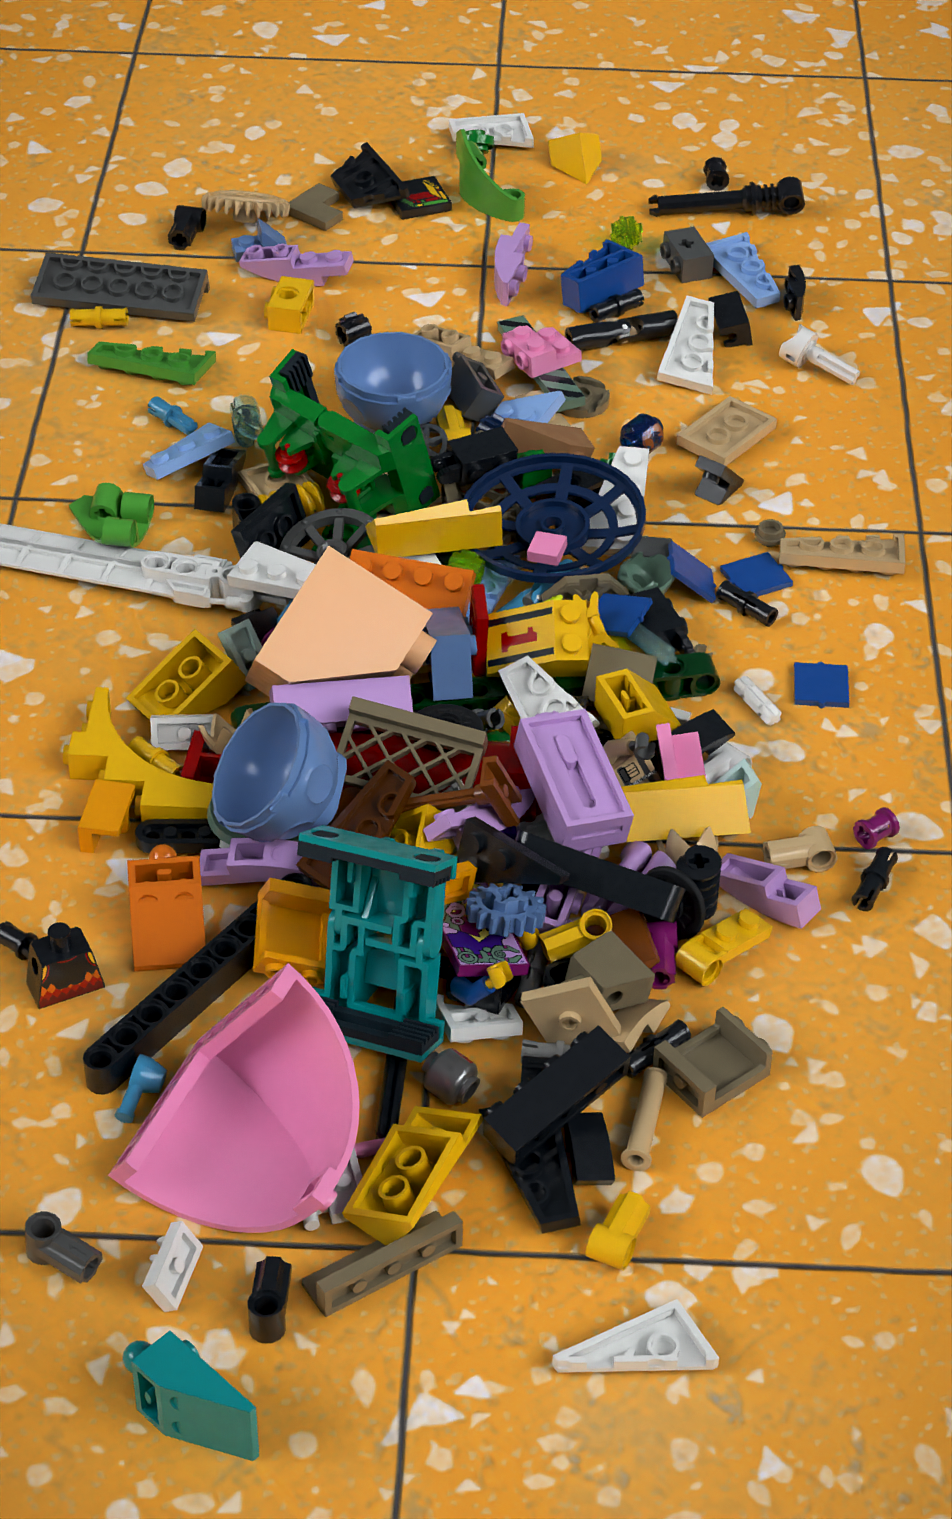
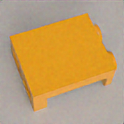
[253,877,332,986]

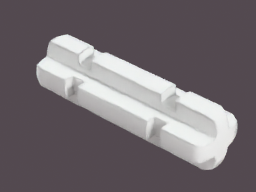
[734,676,782,726]

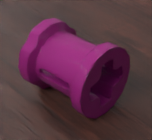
[853,807,900,850]

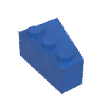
[561,239,644,313]

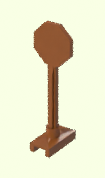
[327,755,522,827]

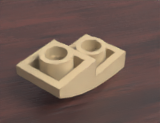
[611,999,671,1052]

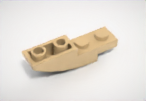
[414,324,515,380]

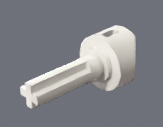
[779,324,861,385]

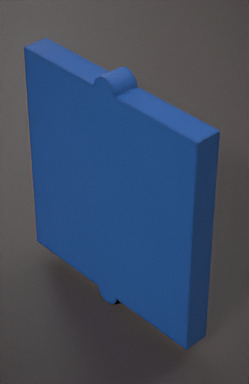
[667,541,716,603]
[720,552,793,597]
[599,593,653,638]
[794,662,849,708]

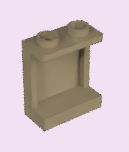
[653,1007,773,1118]

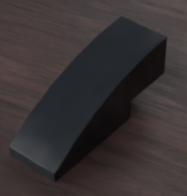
[194,448,246,513]

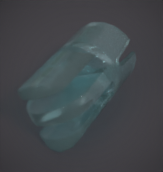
[230,395,263,448]

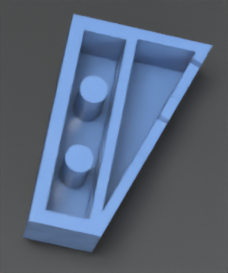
[422,607,477,701]

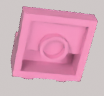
[501,325,582,378]

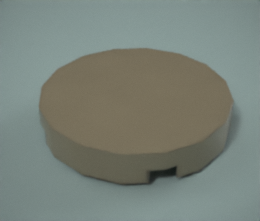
[560,376,610,418]

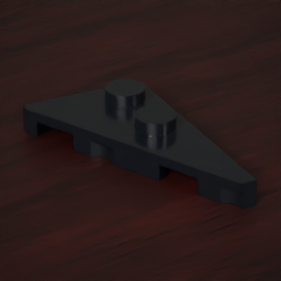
[457,816,570,885]

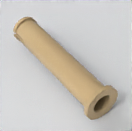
[621,1067,668,1171]

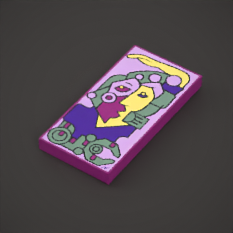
[442,883,530,977]

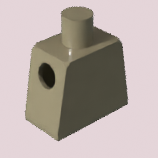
[561,930,655,1011]

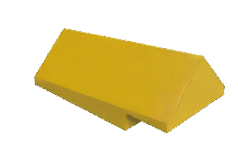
[365,499,503,557]
[621,775,751,842]
[342,1106,484,1246]

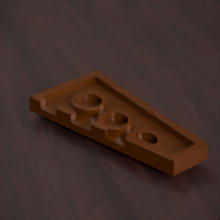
[296,760,417,890]

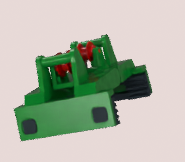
[257,349,441,516]

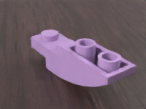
[494,222,533,306]
[239,243,354,286]
[423,786,535,851]
[199,838,322,887]

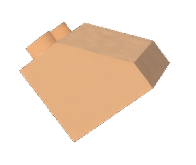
[245,546,437,697]

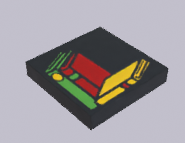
[390,176,452,220]

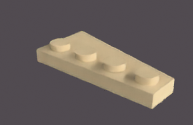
[779,533,906,575]

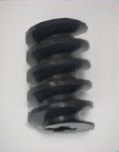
[676,845,722,920]

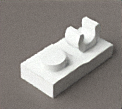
[150,714,214,750]
[142,1221,203,1312]

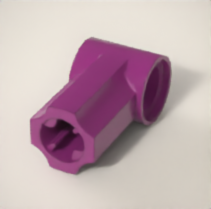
[646,921,678,989]

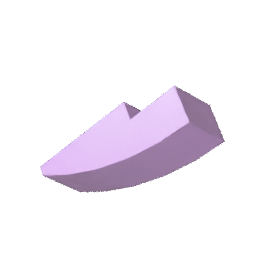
[719,853,821,929]

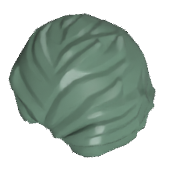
[617,551,675,595]

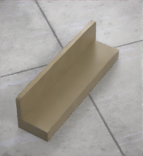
[302,1211,463,1317]

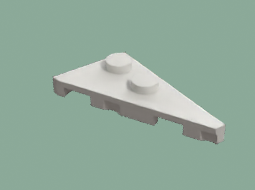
[552,1299,719,1373]

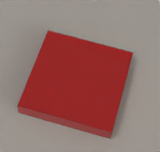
[469,584,489,675]

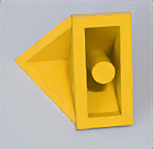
[548,132,602,184]

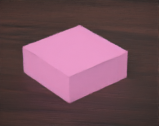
[527,531,567,566]

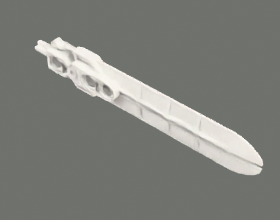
[0,523,291,613]

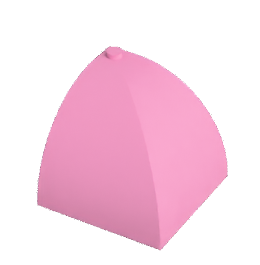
[108,963,360,1233]

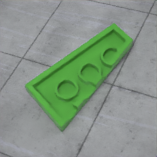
[87,342,216,385]

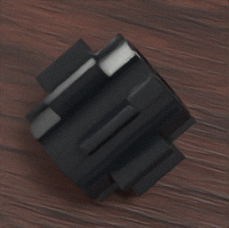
[335,312,372,347]

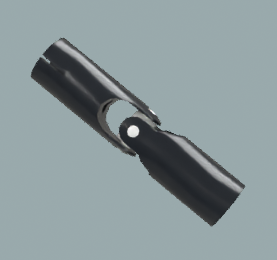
[565,310,678,351]

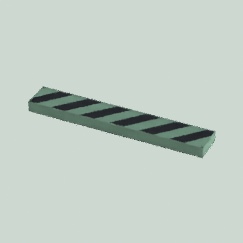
[497,315,586,412]

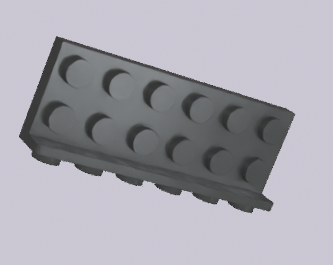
[31,252,210,322]

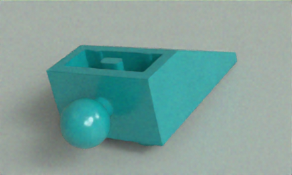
[123,1331,259,1461]

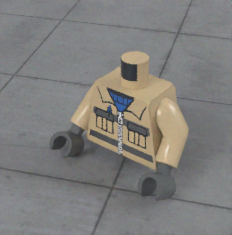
[603,731,662,787]

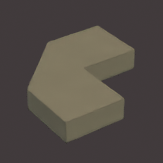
[541,573,629,601]

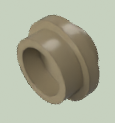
[755,519,786,547]

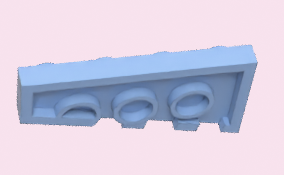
[706,232,781,308]

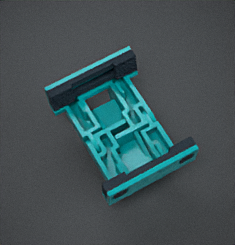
[297,825,458,1063]

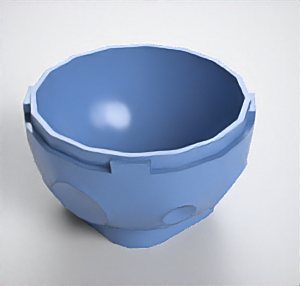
[334,332,452,434]
[212,703,347,842]

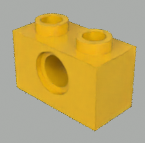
[264,276,314,334]

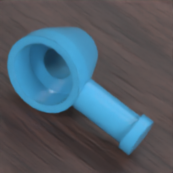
[115,1054,167,1123]

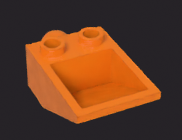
[127,844,206,972]

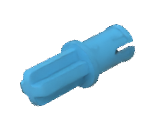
[147,396,198,436]

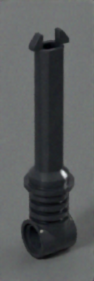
[648,177,805,217]

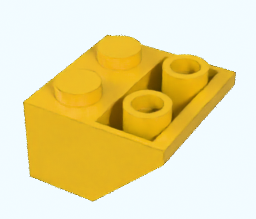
[594,669,681,742]

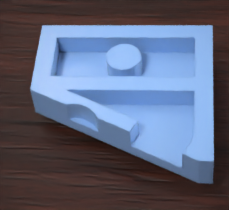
[491,391,566,423]

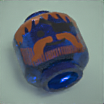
[620,413,664,454]

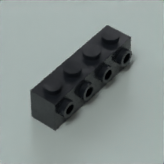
[483,1025,631,1167]

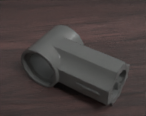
[25,1211,102,1283]

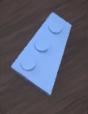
[143,422,235,480]

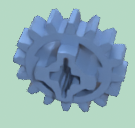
[465,883,546,937]

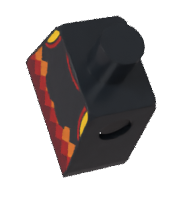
[26,922,105,1009]

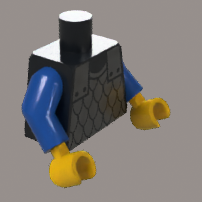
[439,928,540,1015]

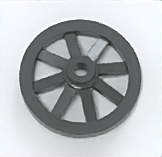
[279,508,375,564]

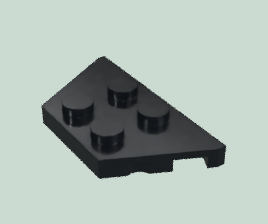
[331,142,410,208]

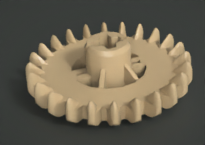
[201,190,290,223]

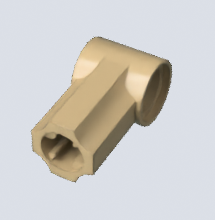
[762,826,838,872]

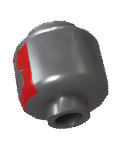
[422,1048,480,1105]

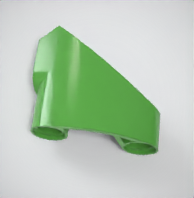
[456,129,525,222]
[69,483,154,548]

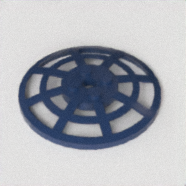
[463,453,646,584]

